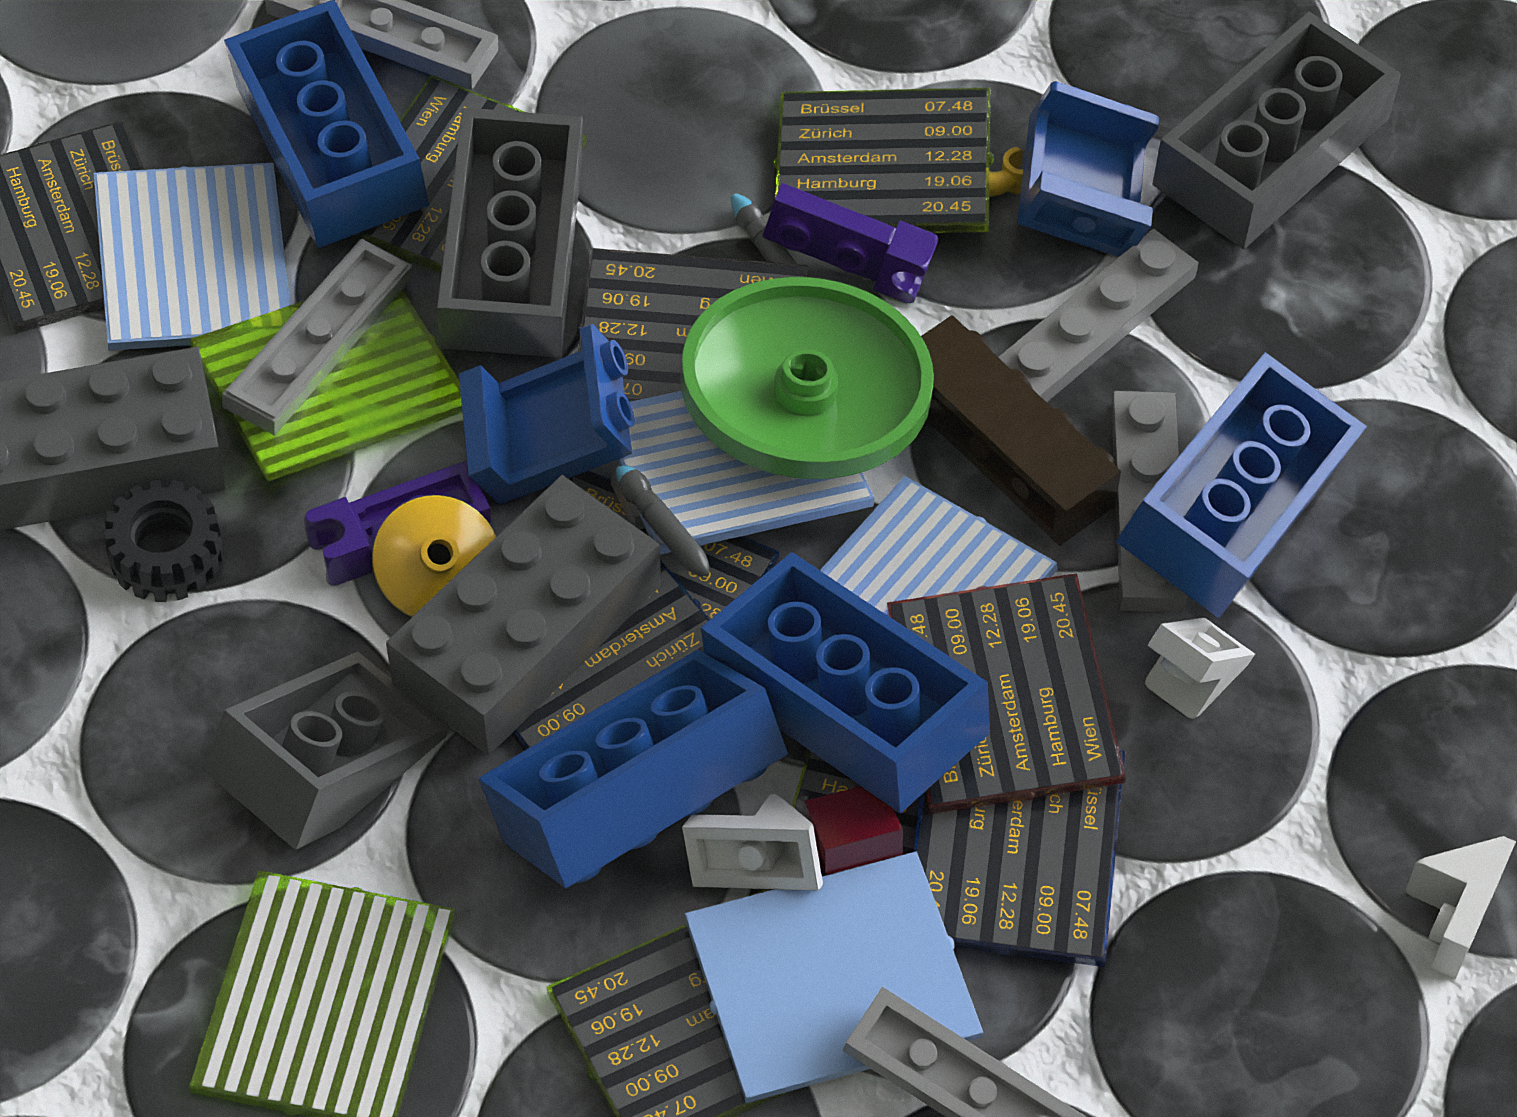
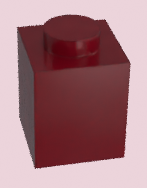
[804,786,903,876]

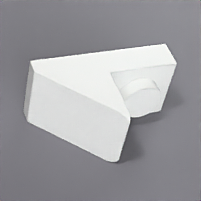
[1145,618,1255,719]
[682,794,823,891]
[1406,836,1516,979]

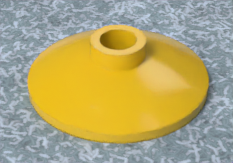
[372,495,496,617]

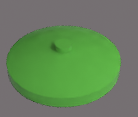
[681,277,934,479]

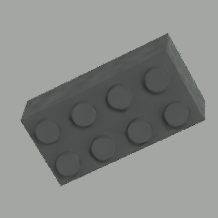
[1152,12,1401,250]
[437,107,583,358]
[0,347,226,530]
[386,475,661,756]

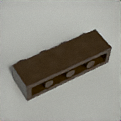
[921,315,1121,546]

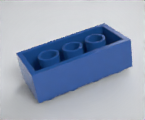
[224,0,429,248]
[1116,352,1367,619]
[701,552,990,813]
[478,649,788,888]

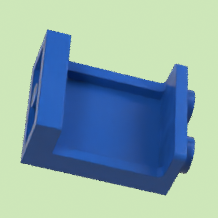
[1017,81,1159,257]
[459,324,635,505]

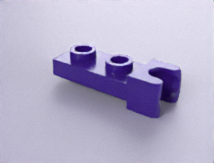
[762,183,938,303]
[304,461,491,586]

